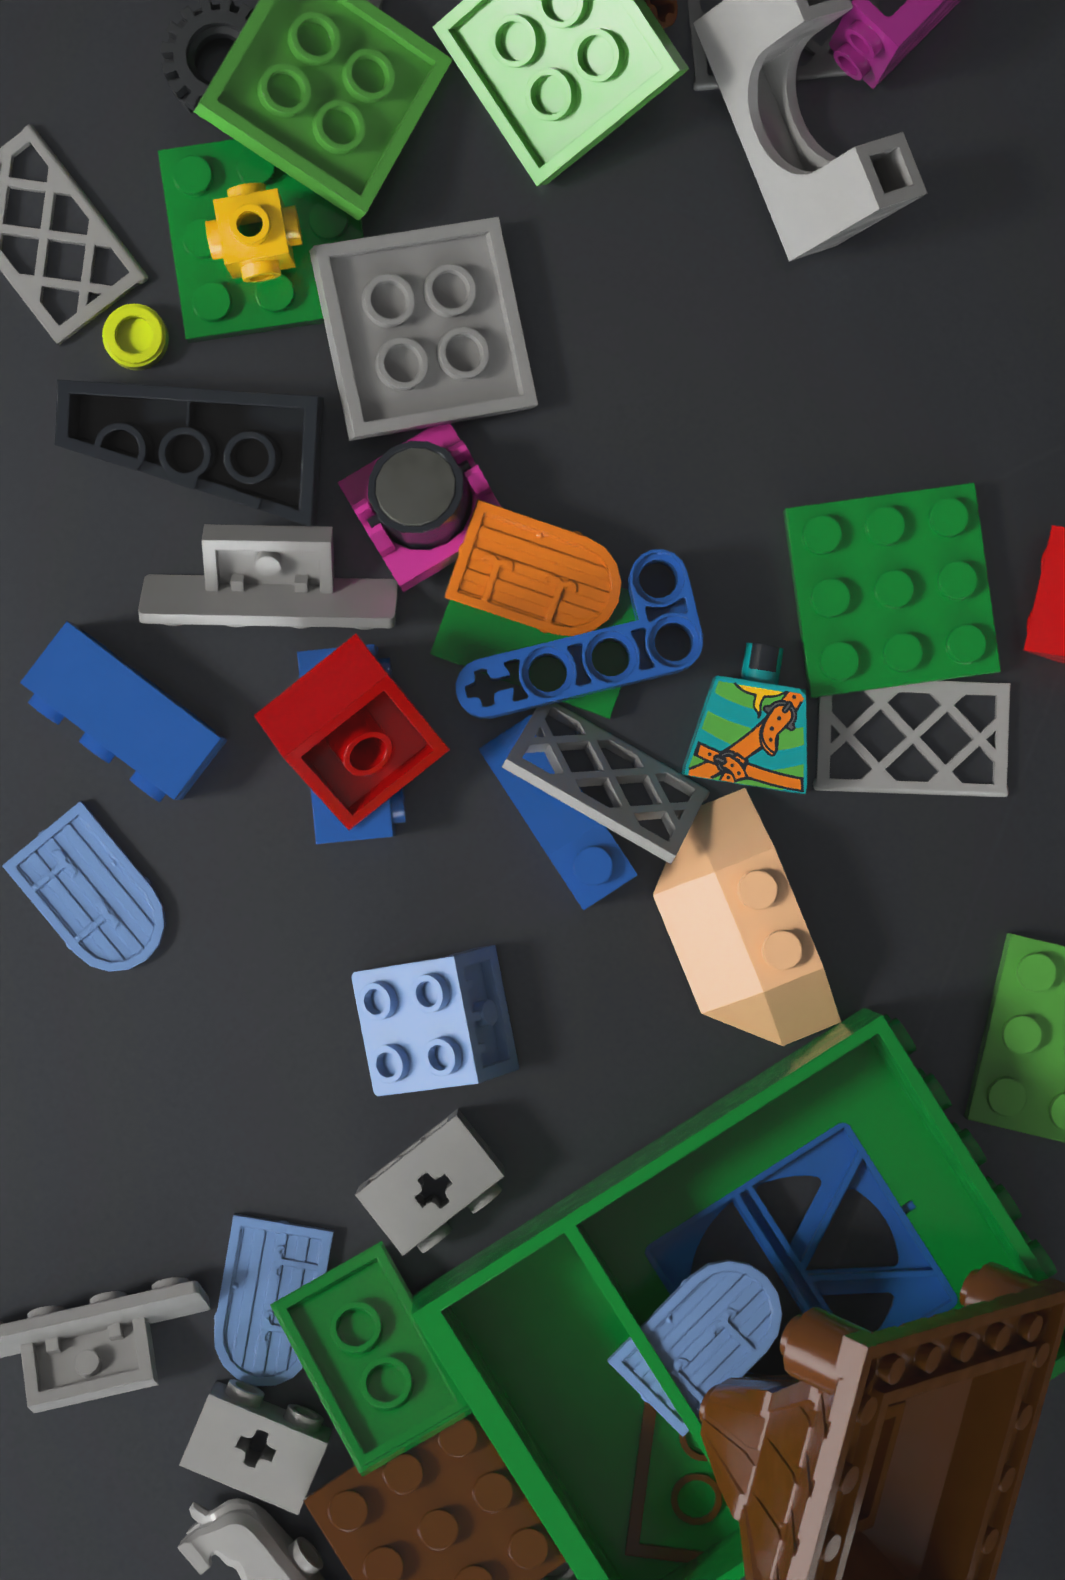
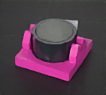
[337,424,501,592]

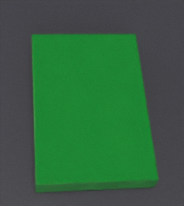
[430,588,636,719]
[270,1241,473,1477]

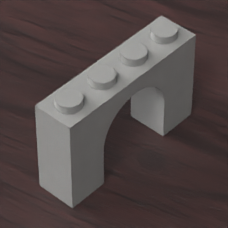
[693,0,928,262]

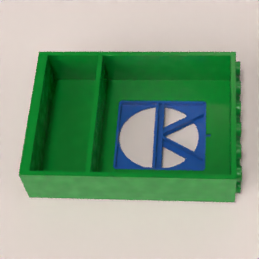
[411,1008,1065,1580]

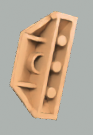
[653,788,841,1046]

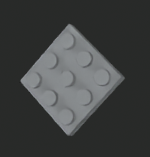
[309,217,538,441]

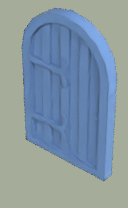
[2,801,166,972]
[214,1213,334,1386]
[607,1259,782,1437]

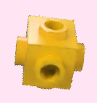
[205,183,303,282]

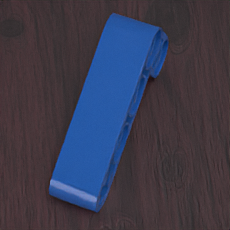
[455,549,703,719]

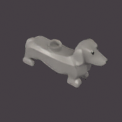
[177,1498,326,1580]

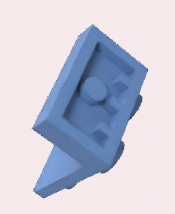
[351,945,519,1096]

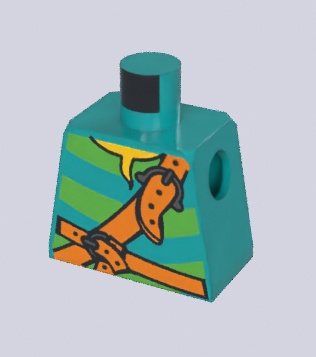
[682,643,807,794]

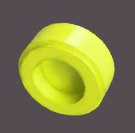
[102,303,169,370]

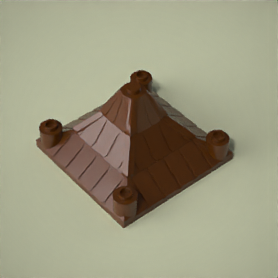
[699,1262,1065,1580]

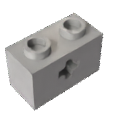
[355,1108,505,1256]
[179,1379,333,1515]

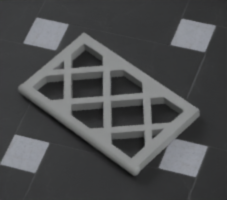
[0,124,149,346]
[813,681,1010,797]
[502,703,710,864]

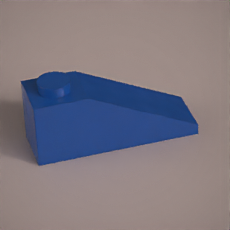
[479,715,638,910]

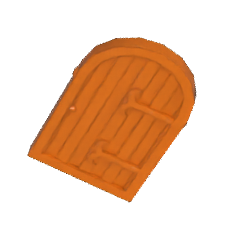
[444,499,622,636]

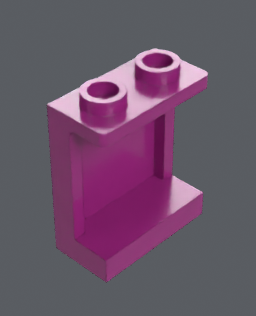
[829,0,961,90]

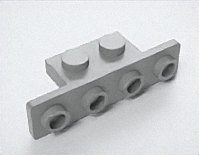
[138,524,398,630]
[0,1277,210,1413]

